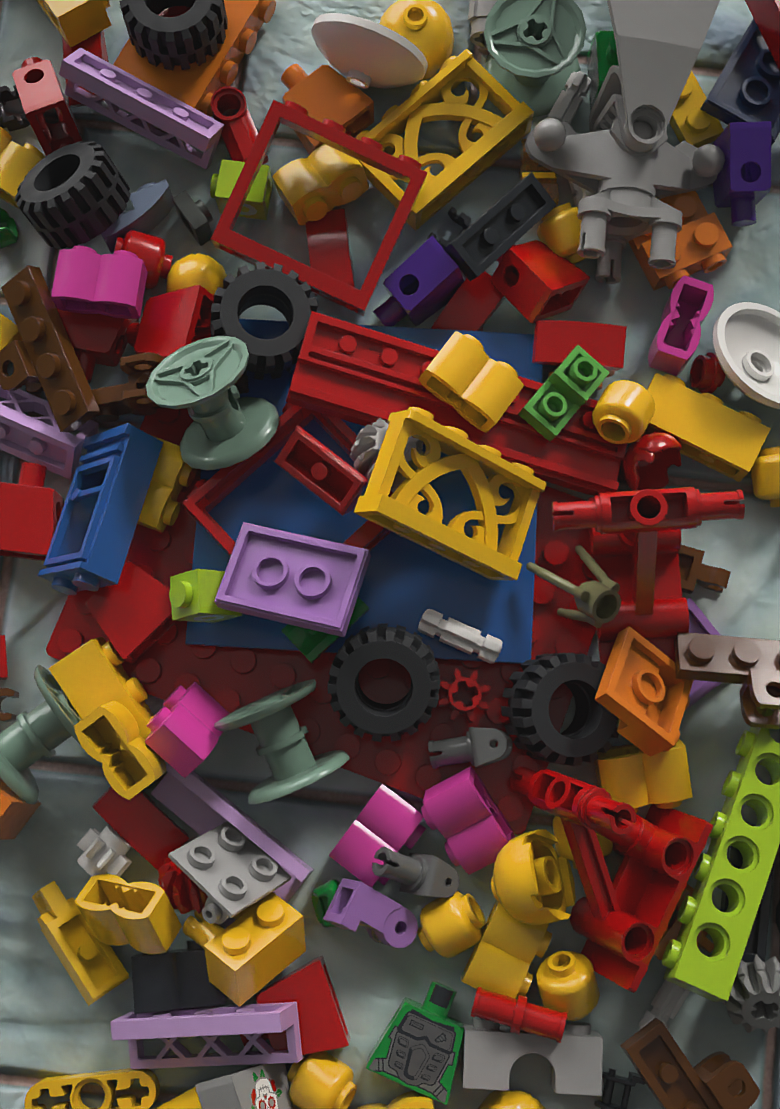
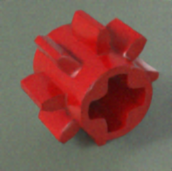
[437,669,491,723]

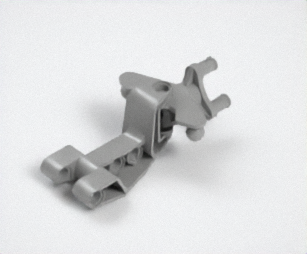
[525,0,725,284]

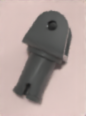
[428,727,513,769]
[372,847,459,898]

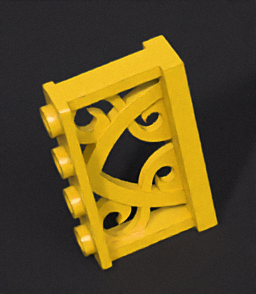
[356,49,534,231]
[353,407,547,580]

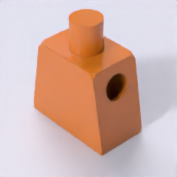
[281,64,375,155]

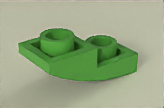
[518,345,610,442]

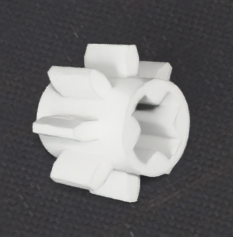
[76,825,132,877]

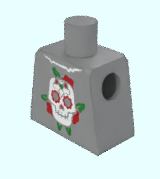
[195,1063,292,1109]

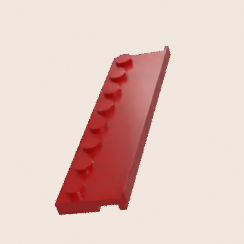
[286,311,628,496]

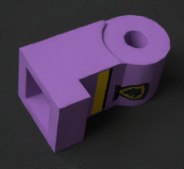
[323,878,418,948]

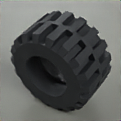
[119,0,228,70]
[15,141,131,249]
[210,262,318,380]
[327,623,440,742]
[501,653,620,766]

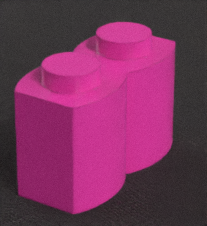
[51,245,148,319]
[648,275,714,376]
[145,682,230,778]
[421,766,515,875]
[329,784,426,888]

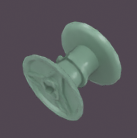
[484,0,587,118]
[146,336,280,470]
[0,665,81,804]
[214,679,350,804]

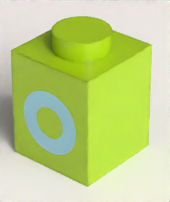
[210,159,273,221]
[169,569,242,623]

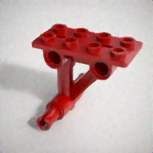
[552,487,745,666]
[509,766,713,993]

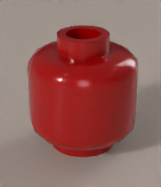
[114,230,173,289]

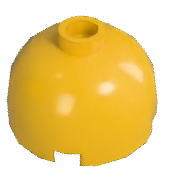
[379,0,454,80]
[491,829,576,925]

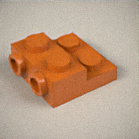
[628,190,733,291]
[594,626,694,757]

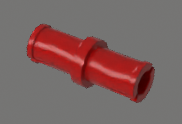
[471,987,568,1043]

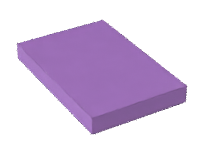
[214,522,371,637]

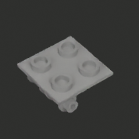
[168,821,292,924]

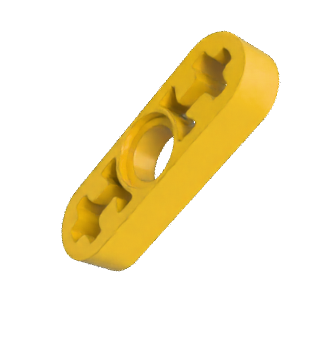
[24,1068,160,1109]

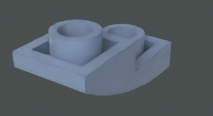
[101,179,174,254]

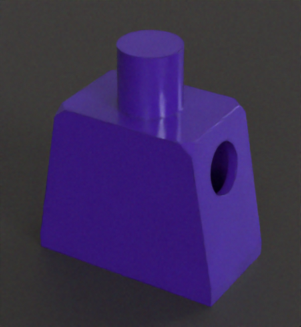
[713,121,771,227]
[373,236,464,327]

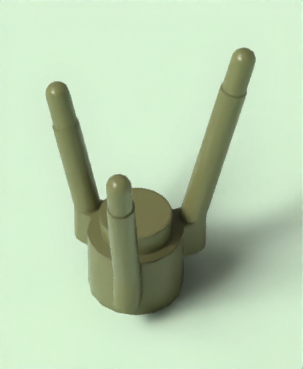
[526,545,621,628]

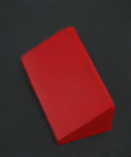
[274,426,369,515]

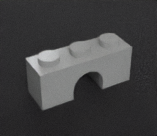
[461,1017,603,1096]

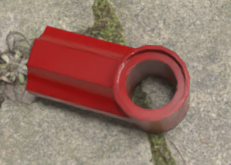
[210,86,268,165]

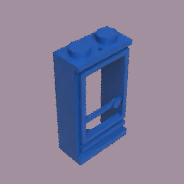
[38,423,163,595]

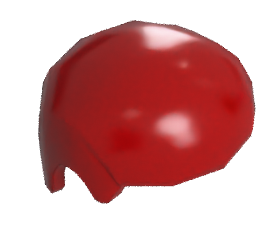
[621,432,682,491]

